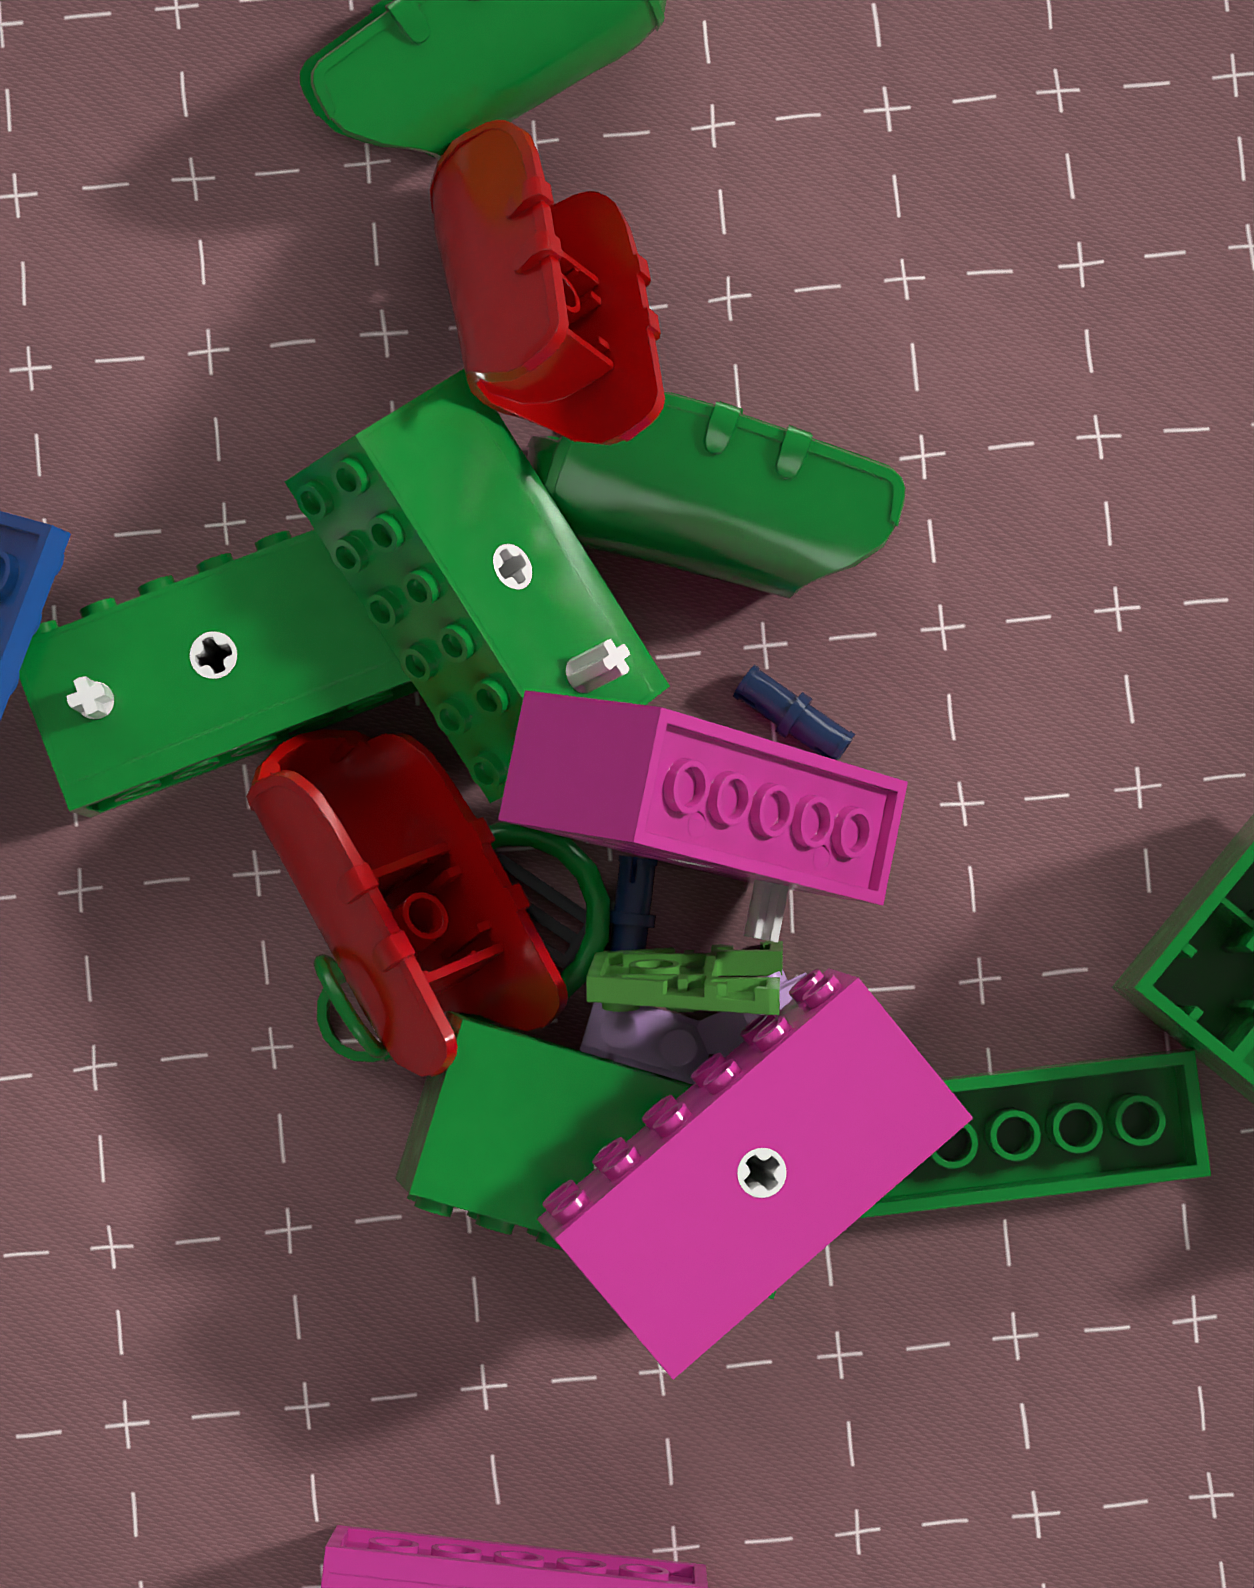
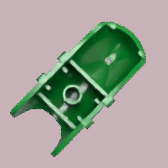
[300,0,666,160]
[527,391,906,599]

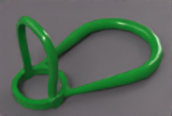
[313,822,610,1062]

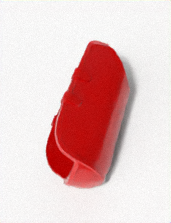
[429,120,665,445]
[246,729,568,1077]

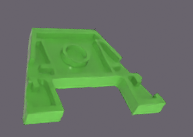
[586,941,783,1015]

